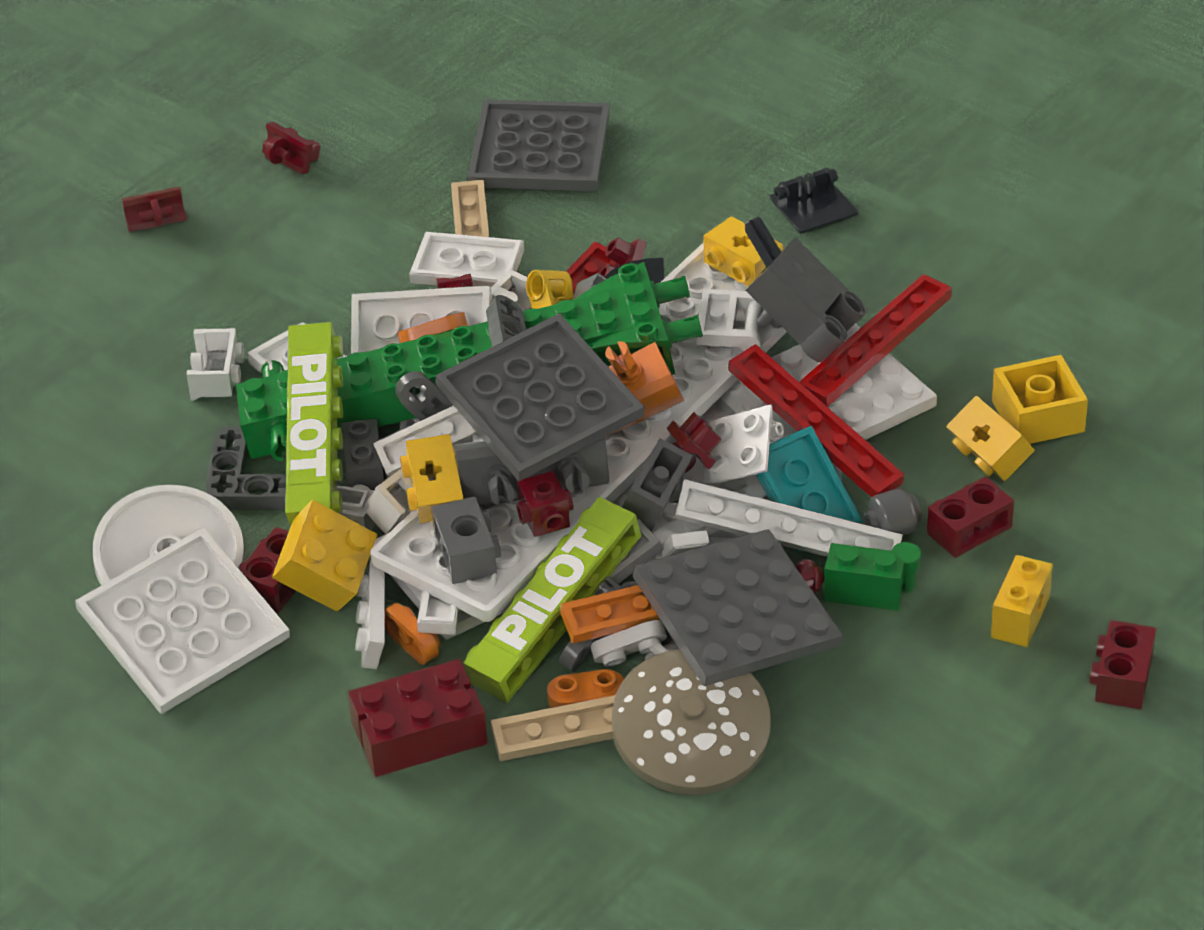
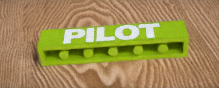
[285,322,343,526]
[464,496,642,703]

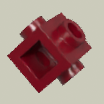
[516,471,574,537]

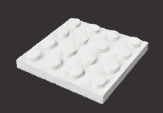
[75,527,290,714]

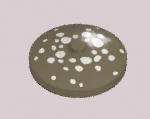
[612,649,771,795]

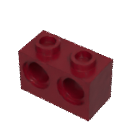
[927,476,1015,558]
[238,527,296,614]
[1089,620,1157,710]

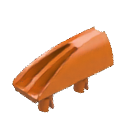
[605,342,685,437]

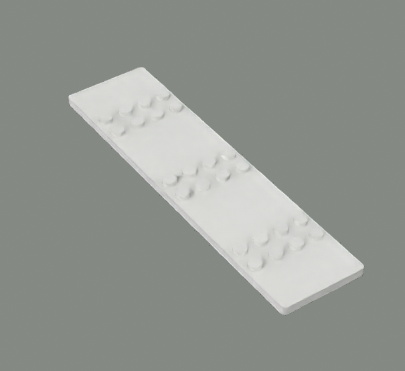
[370,242,787,622]

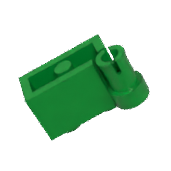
[824,542,921,611]

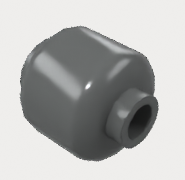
[863,488,922,537]

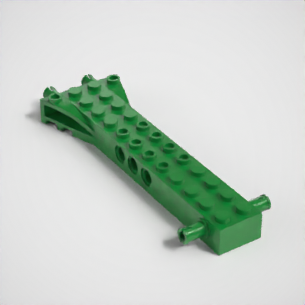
[236,262,703,462]

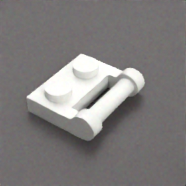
[696,289,764,351]

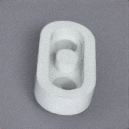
[590,620,667,667]

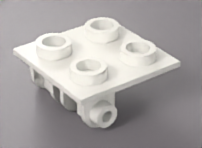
[704,405,784,486]

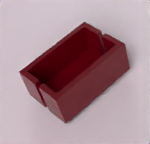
[347,659,488,777]

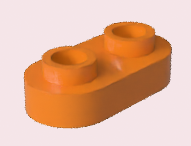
[397,312,468,343]
[384,603,440,665]
[547,669,624,708]

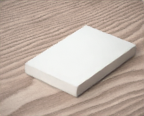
[409,232,524,288]

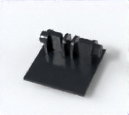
[769,167,859,234]

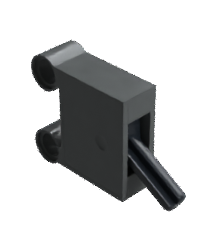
[745,217,867,362]

